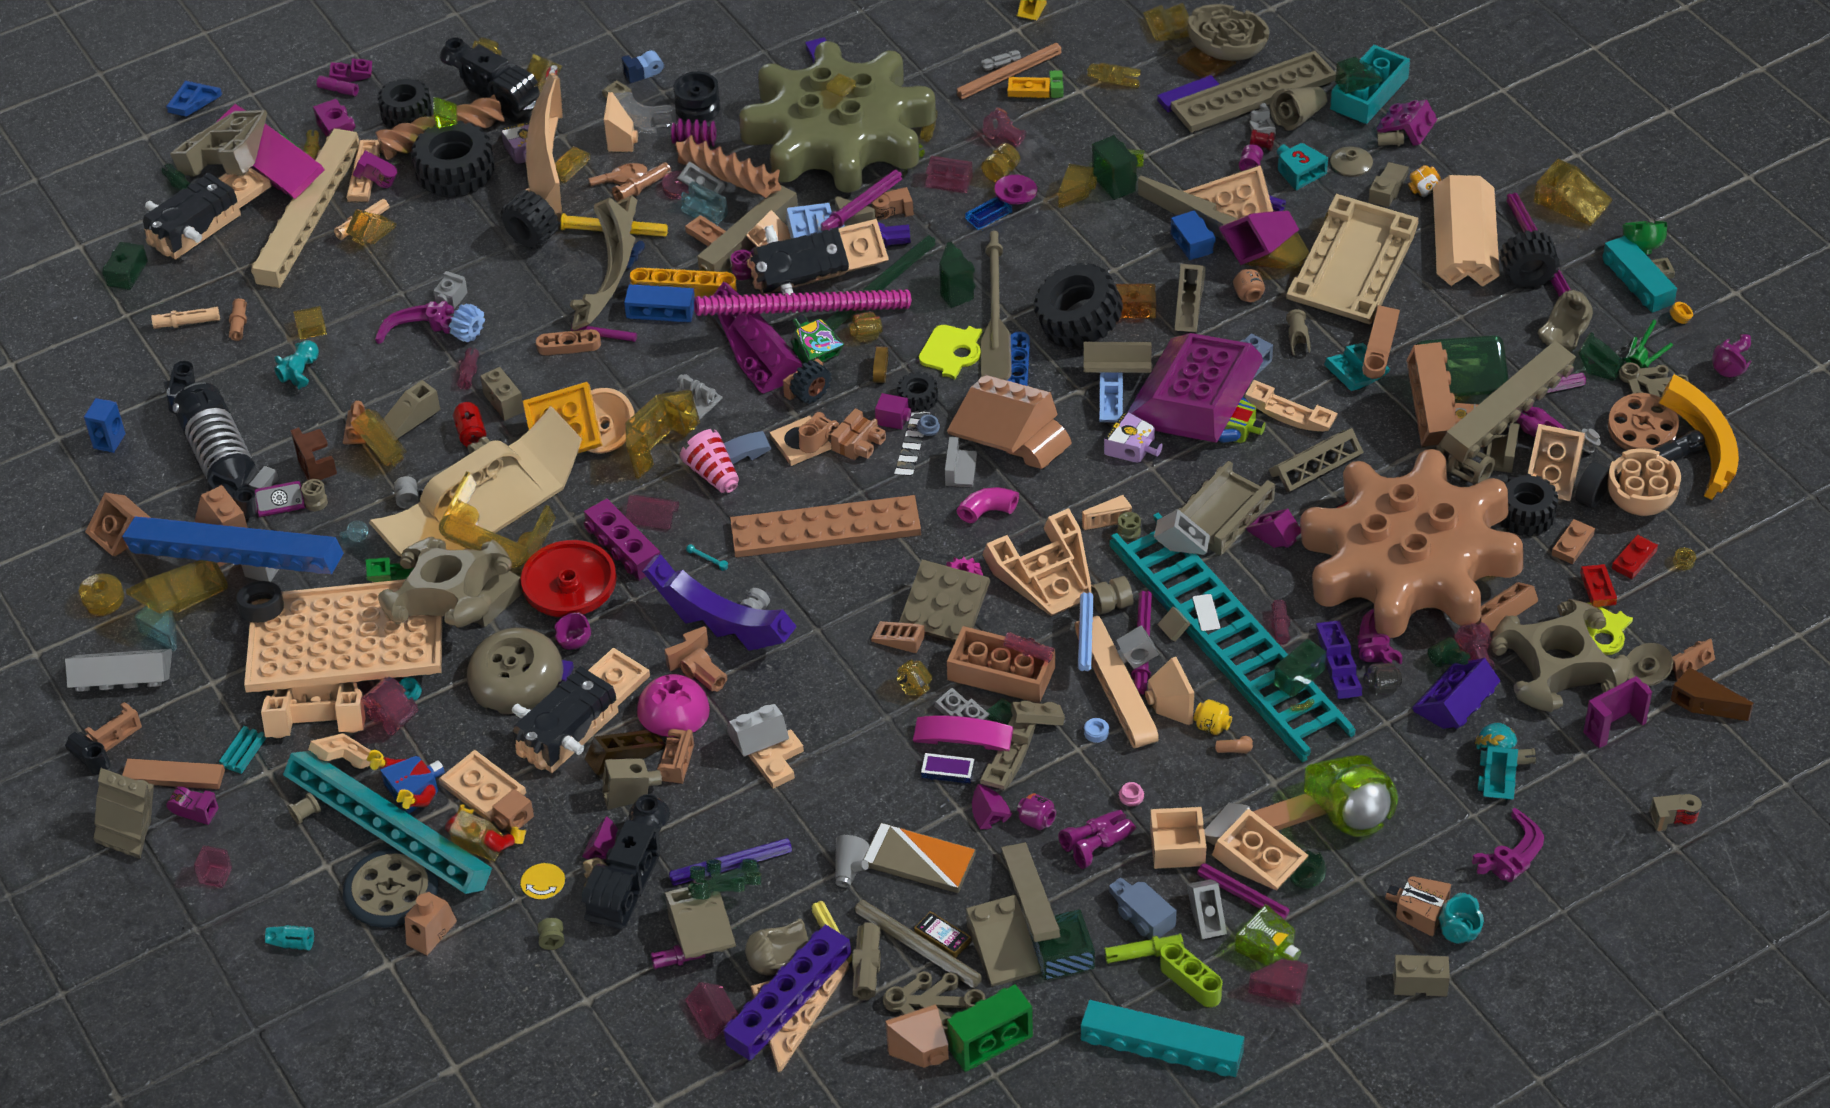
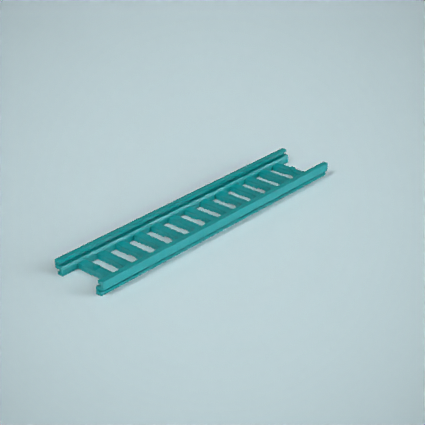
[1110,512,1356,763]

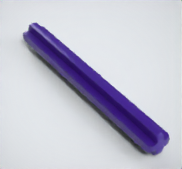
[669,838,792,886]

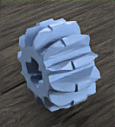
[449,303,485,342]

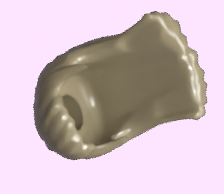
[1538,290,1593,352]
[745,919,809,975]

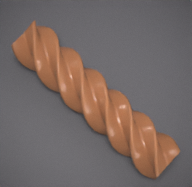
[376,95,504,160]
[676,135,781,198]

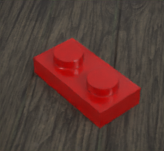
[1612,534,1658,580]
[1580,564,1617,607]

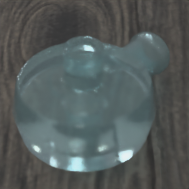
[340,520,369,542]

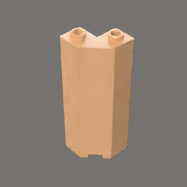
[1433,175,1500,287]

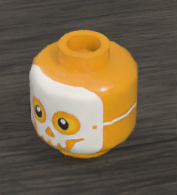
[1408,165,1441,197]

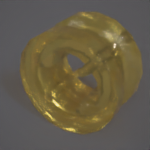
[1673,547,1696,570]

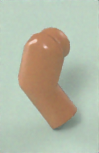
[1216,736,1253,754]

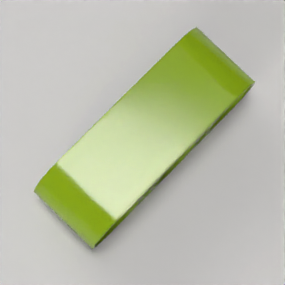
[1160,942,1222,1007]

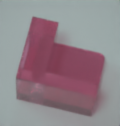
[194,845,232,888]

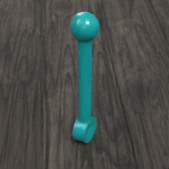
[686,544,728,571]

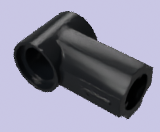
[65,732,111,774]

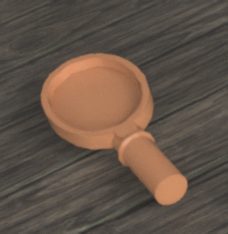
[588,163,647,186]

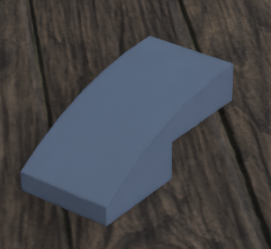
[724,431,771,464]

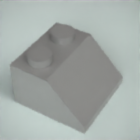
[727,703,789,756]

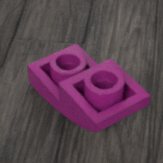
[329,58,372,82]

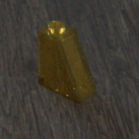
[350,408,407,466]

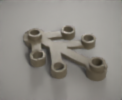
[1619,363,1689,413]
[883,972,985,1035]

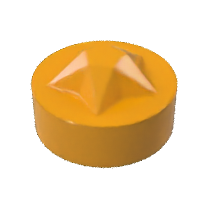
[1669,302,1693,324]

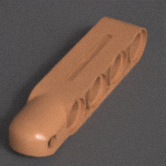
[1362,305,1400,379]

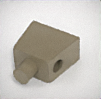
[602,759,662,810]

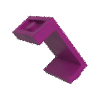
[1583,676,1652,748]

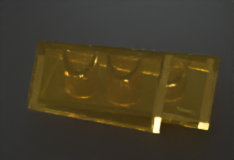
[126,560,228,614]

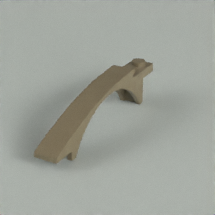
[570,195,637,331]

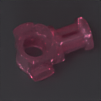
[982,107,1026,147]
[1454,622,1495,669]

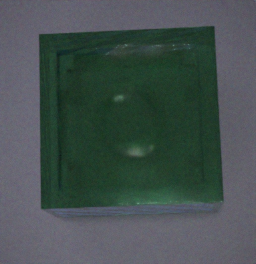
[1030,909,1095,980]

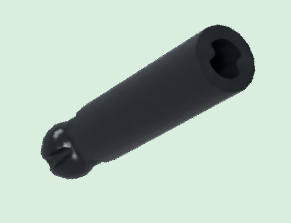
[1616,430,1705,483]

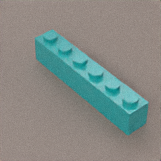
[1081,1000,1245,1077]

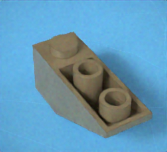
[373,380,440,445]

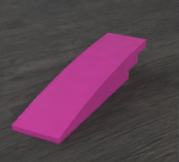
[217,104,325,199]

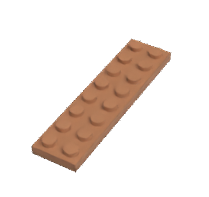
[730,495,921,558]

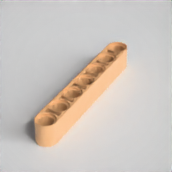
[1075,616,1159,749]

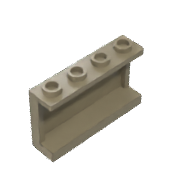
[1178,461,1275,555]

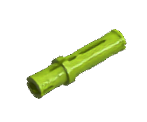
[1104,933,1184,964]

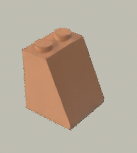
[194,485,247,571]

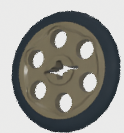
[343,848,439,928]

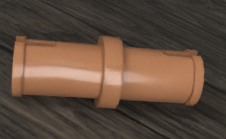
[229,299,247,341]

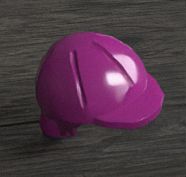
[1712,334,1751,378]

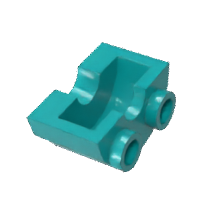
[1478,746,1518,799]

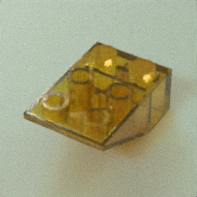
[1534,158,1612,226]

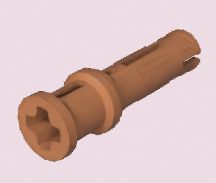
[612,162,672,202]

